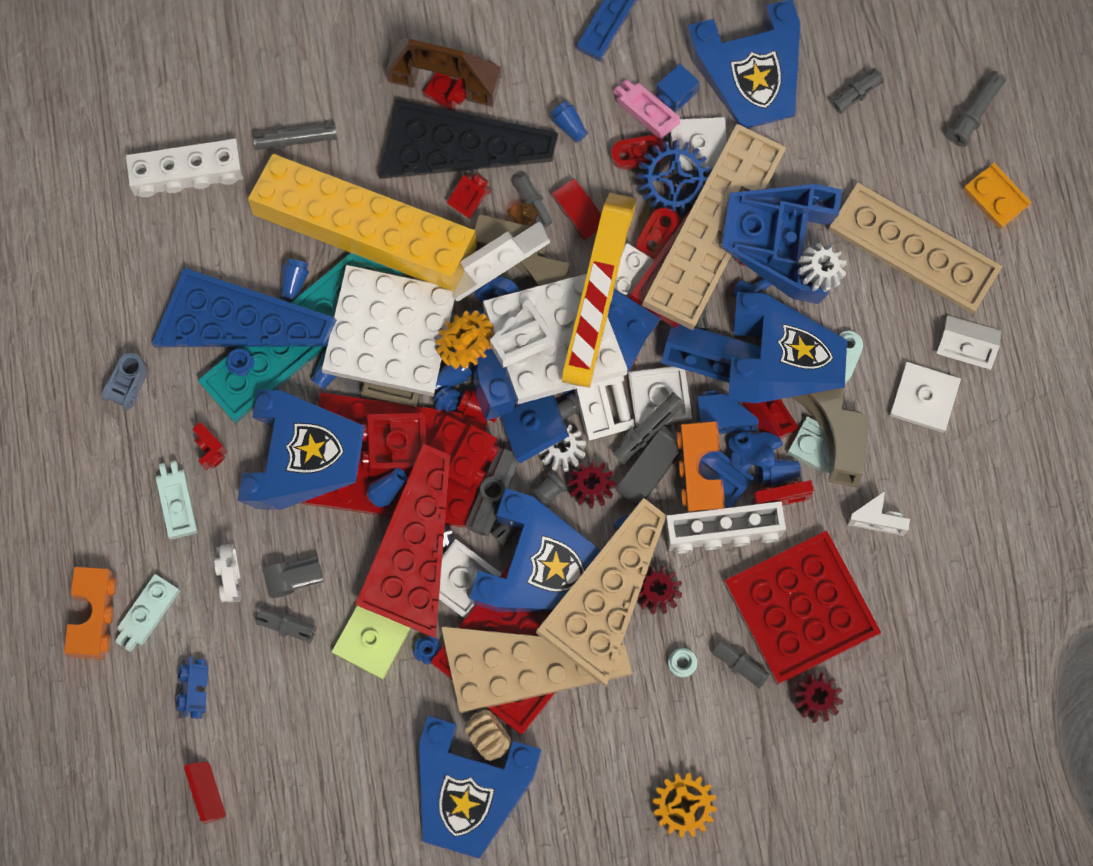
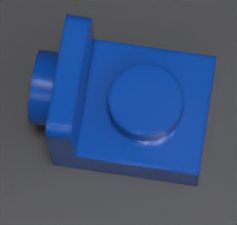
[475,276,521,304]

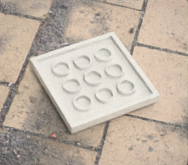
[322,265,455,397]
[483,274,628,404]

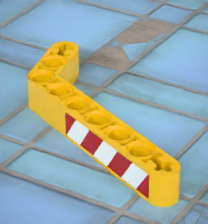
[561,193,637,388]

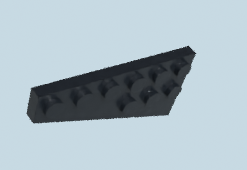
[378,100,558,179]

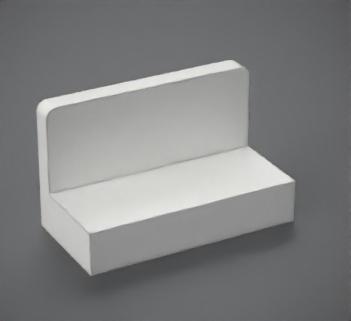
[937,315,1001,370]

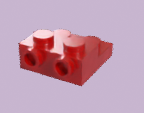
[361,413,427,476]
[430,415,500,493]

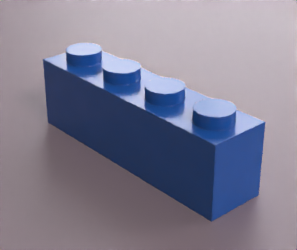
[661,324,761,383]

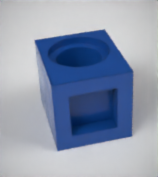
[656,64,700,113]

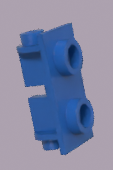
[175,657,209,719]

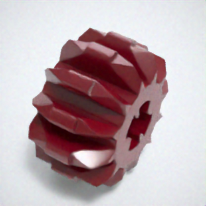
[567,460,616,509]
[637,566,682,615]
[793,673,843,723]

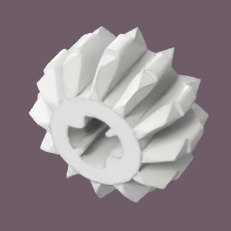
[798,243,847,292]
[538,424,586,472]

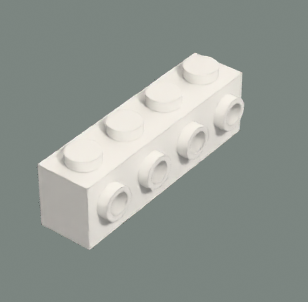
[126,139,244,197]
[665,501,786,554]

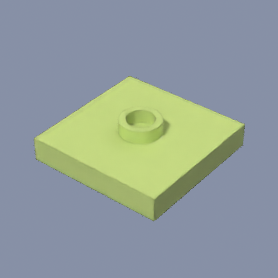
[332,606,411,680]

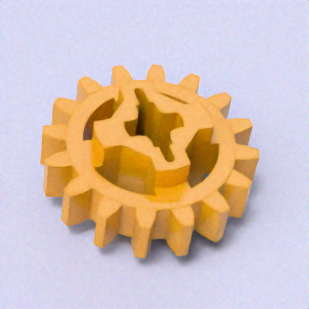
[435,310,495,369]
[652,773,717,838]

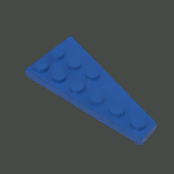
[152,268,337,347]

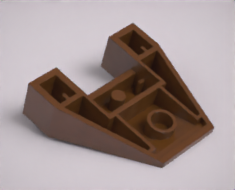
[386,39,501,107]

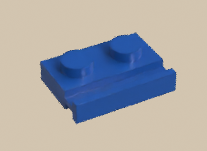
[683,452,754,508]

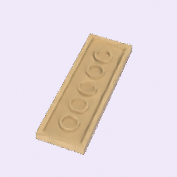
[829,183,1003,315]

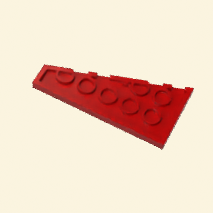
[355,443,450,638]

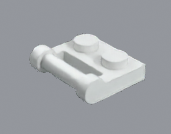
[574,376,636,440]

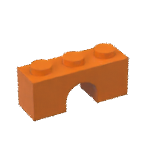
[677,422,725,512]
[64,567,117,660]

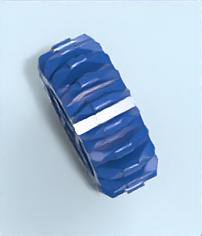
[636,140,711,215]

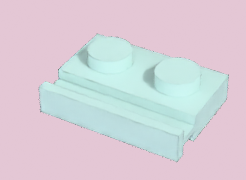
[787,416,830,476]

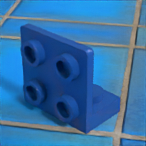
[608,290,660,373]

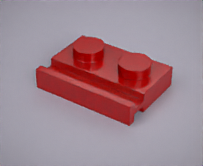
[751,480,814,506]

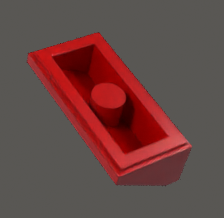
[742,399,799,439]
[184,762,226,824]

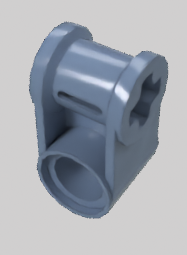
[101,353,148,411]

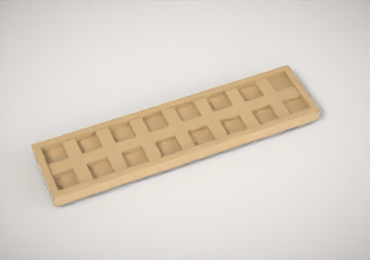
[642,124,787,330]

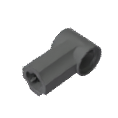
[263,557,324,598]

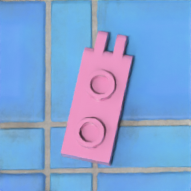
[613,79,680,139]

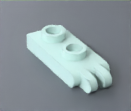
[156,460,198,540]
[115,574,180,652]

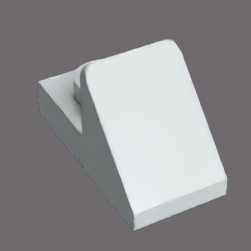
[848,492,910,536]

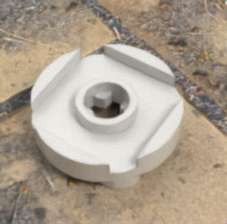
[214,544,241,603]

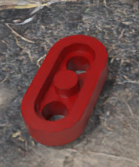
[611,135,665,170]
[636,207,680,259]

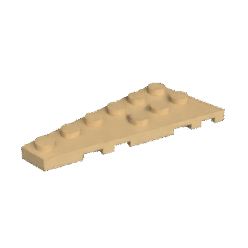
[536,498,667,688]
[441,627,632,714]

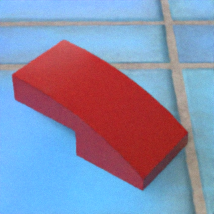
[551,178,601,240]

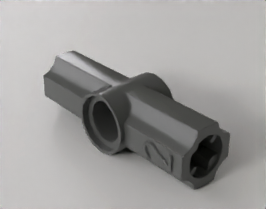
[465,448,519,537]

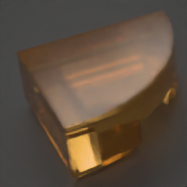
[506,203,540,226]

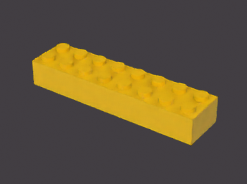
[248,154,477,292]

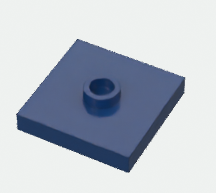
[501,395,569,463]

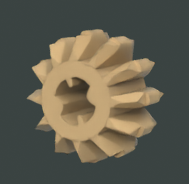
[464,710,512,761]

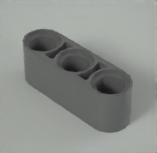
[616,426,683,506]

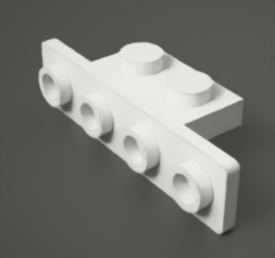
[452,222,550,301]

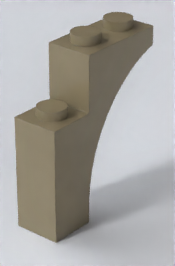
[475,214,574,287]
[791,388,870,488]

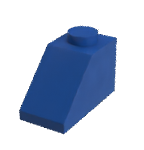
[696,391,759,434]

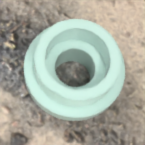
[668,648,697,678]

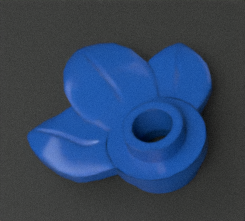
[729,432,783,474]

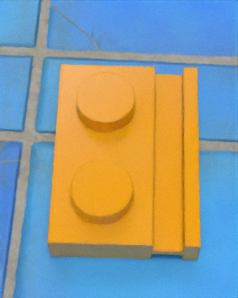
[963,163,1032,230]

